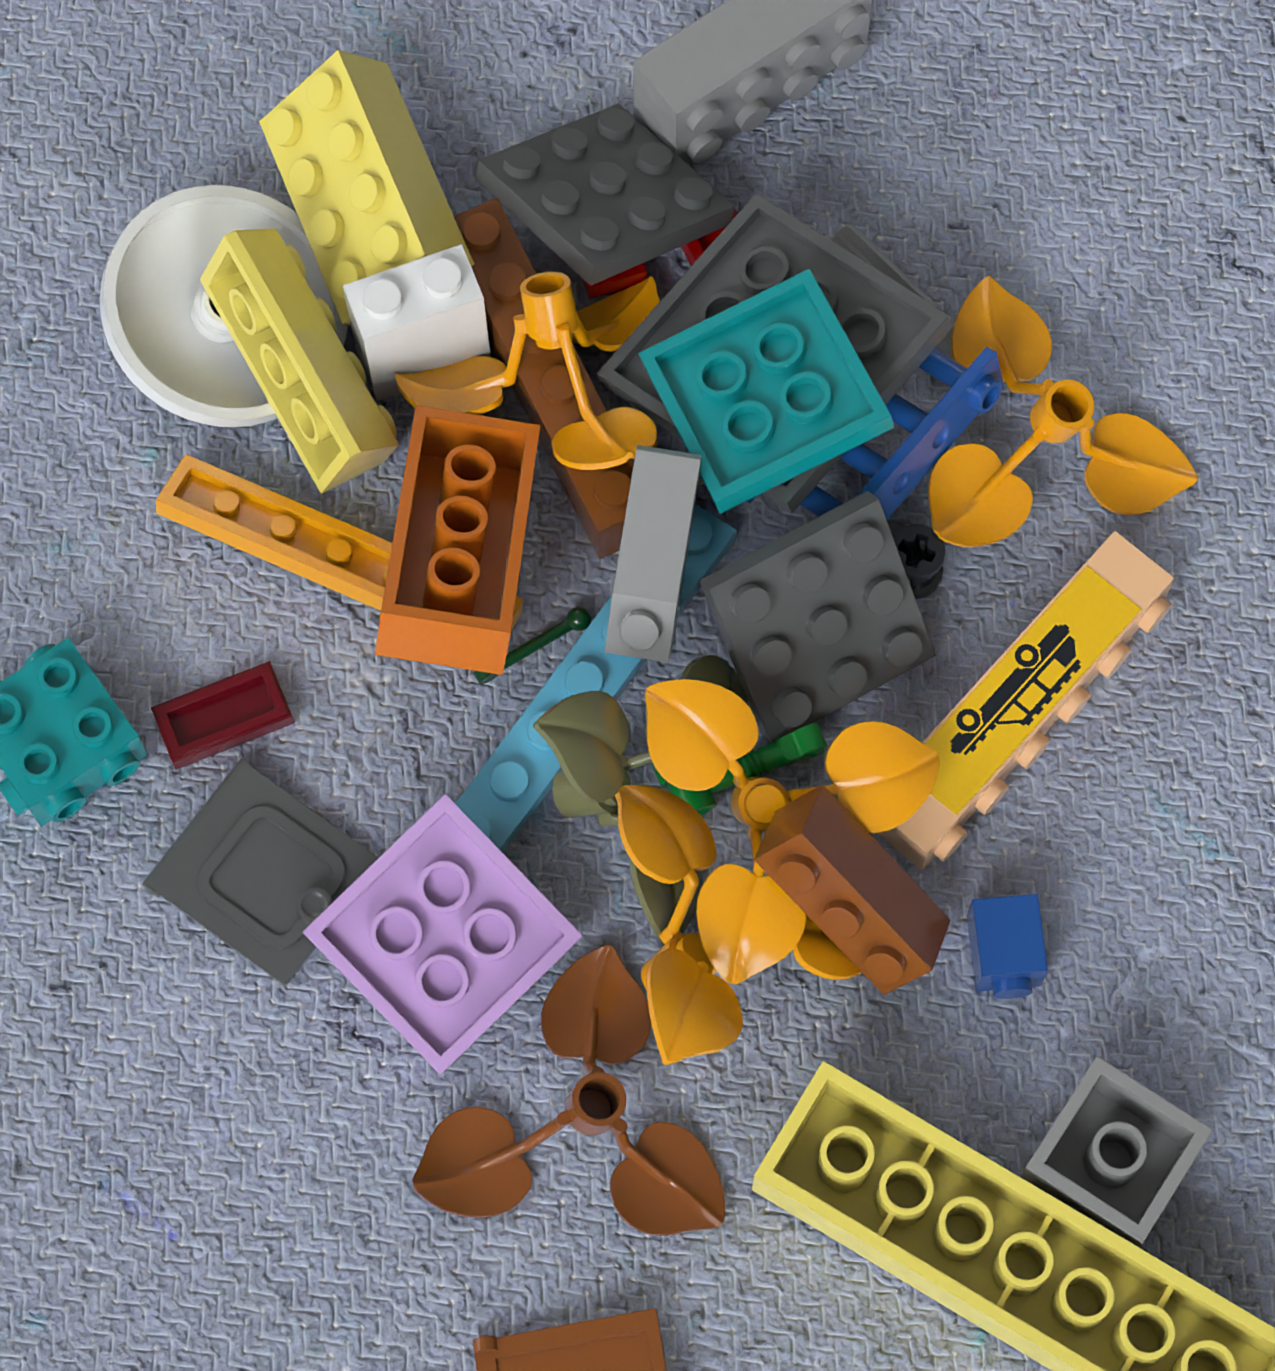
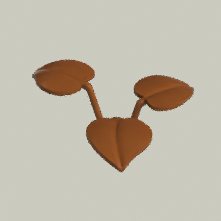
[412,945,725,1236]

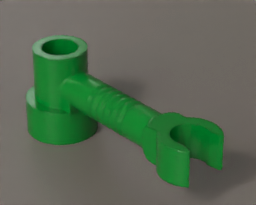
[651,723,827,815]

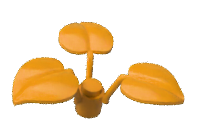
[395,272,660,470]
[928,276,1198,547]
[644,679,940,984]
[615,785,862,1065]

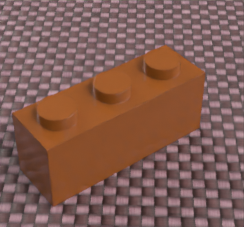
[754,784,951,995]

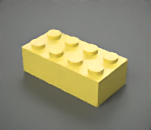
[259,50,474,325]

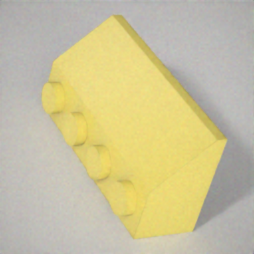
[199,229,399,494]

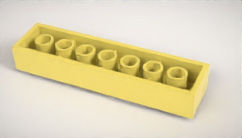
[752,1061,1275,1371]

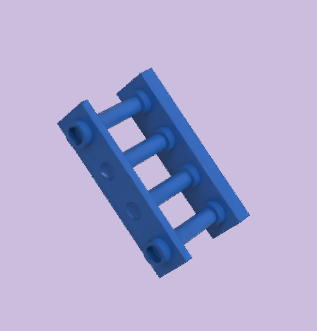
[747,347,1004,520]

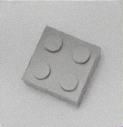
[1020,1056,1213,1247]

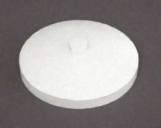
[100,185,348,427]

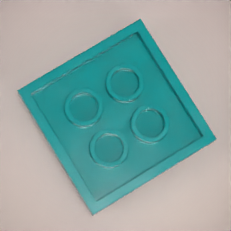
[638,269,895,514]

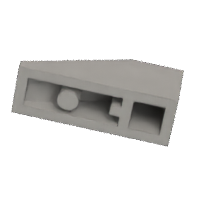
[604,445,702,663]

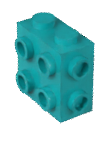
[0,637,148,827]

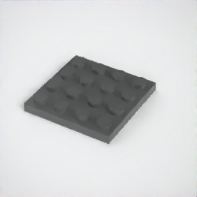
[597,193,952,514]

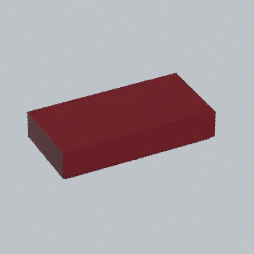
[151,661,294,770]

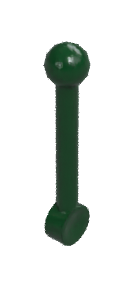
[473,607,591,685]

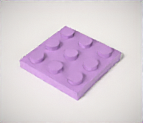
[303,794,583,1075]

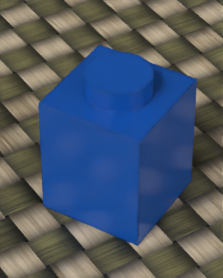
[967,894,1048,999]

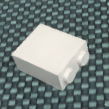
[343,244,491,402]

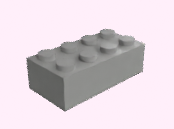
[633,0,872,164]

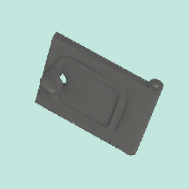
[141,758,378,987]

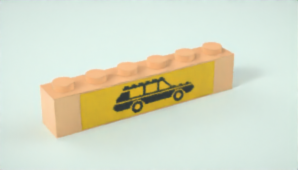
[878,531,1174,871]

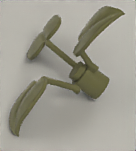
[533,655,748,946]

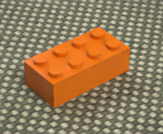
[375,405,540,675]

